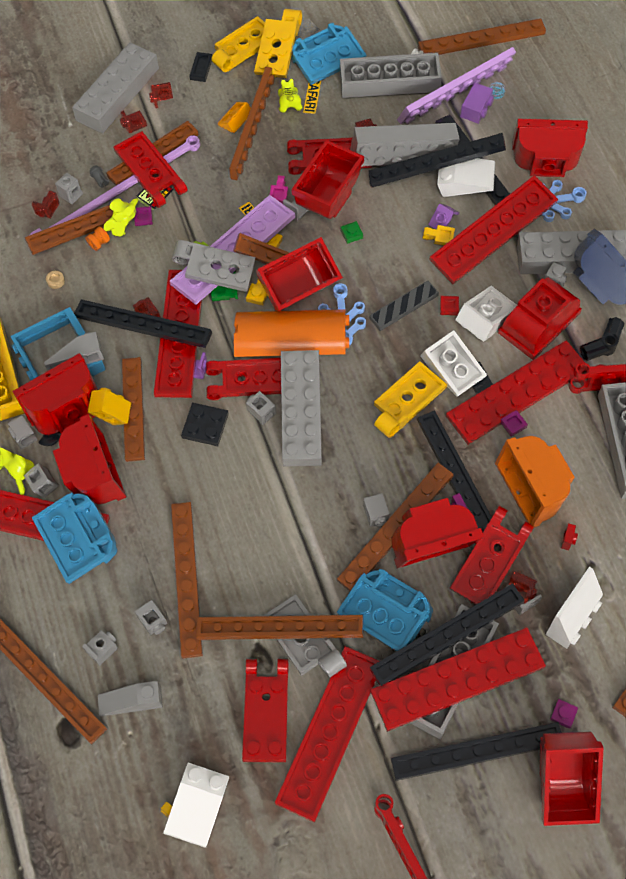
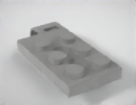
[172,240,256,292]
[263,594,347,678]

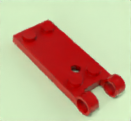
[113,131,188,208]
[287,137,372,175]
[206,358,281,400]
[569,362,626,394]
[449,505,534,605]
[242,659,288,762]
[374,794,427,879]

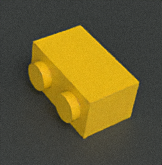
[88,388,131,425]

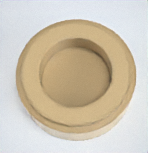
[46,271,65,289]

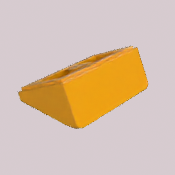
[218,102,251,133]

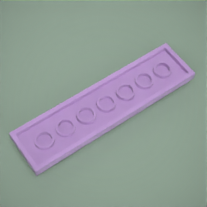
[397,47,516,124]
[170,195,295,305]

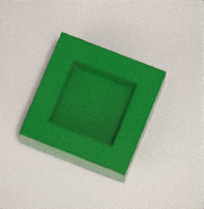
[340,221,363,244]

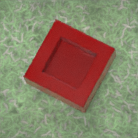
[440,296,459,316]
[561,523,578,551]

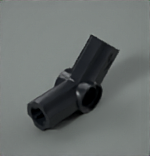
[580,317,625,361]

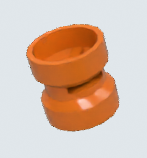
[85,226,110,251]

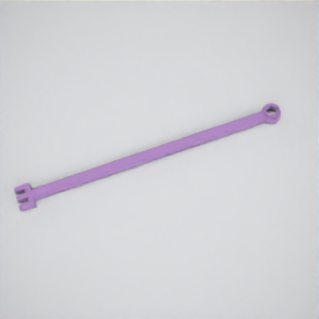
[30,136,200,235]

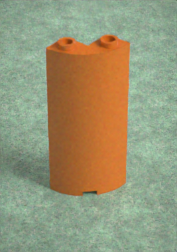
[234,309,350,357]

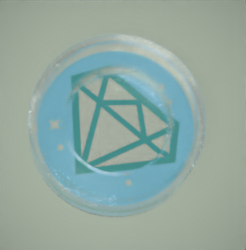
[489,82,506,99]

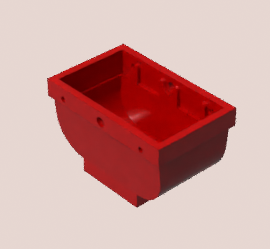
[512,119,588,177]
[291,140,364,219]
[256,237,343,312]
[498,277,582,360]
[12,353,98,435]
[53,414,127,504]
[392,498,484,569]
[539,731,604,826]

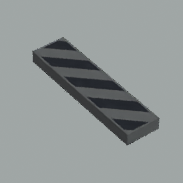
[370,281,439,331]

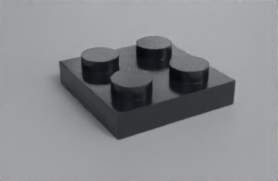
[181,402,229,447]

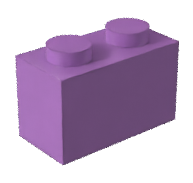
[460,83,494,124]

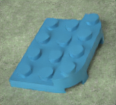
[292,23,367,85]
[32,493,117,584]
[336,569,433,652]

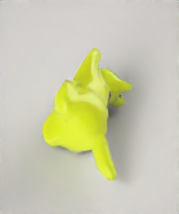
[278,79,303,113]
[104,198,138,237]
[0,447,35,495]

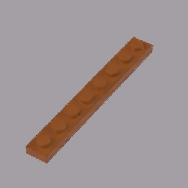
[418,18,546,55]
[229,67,275,180]
[337,463,453,591]
[171,502,203,659]
[196,615,363,640]
[0,619,107,745]

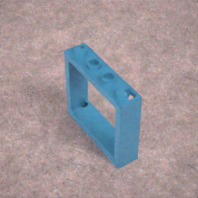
[10,307,105,381]

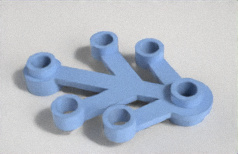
[542,180,587,222]
[318,283,366,346]

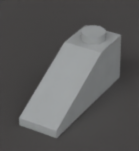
[44,332,104,371]
[98,681,163,717]

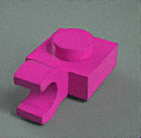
[269,175,289,204]

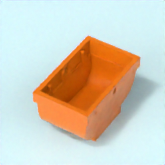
[495,436,575,528]

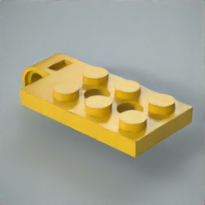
[254,9,302,78]
[212,16,265,72]
[374,361,447,438]

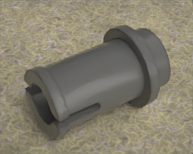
[90,165,109,188]

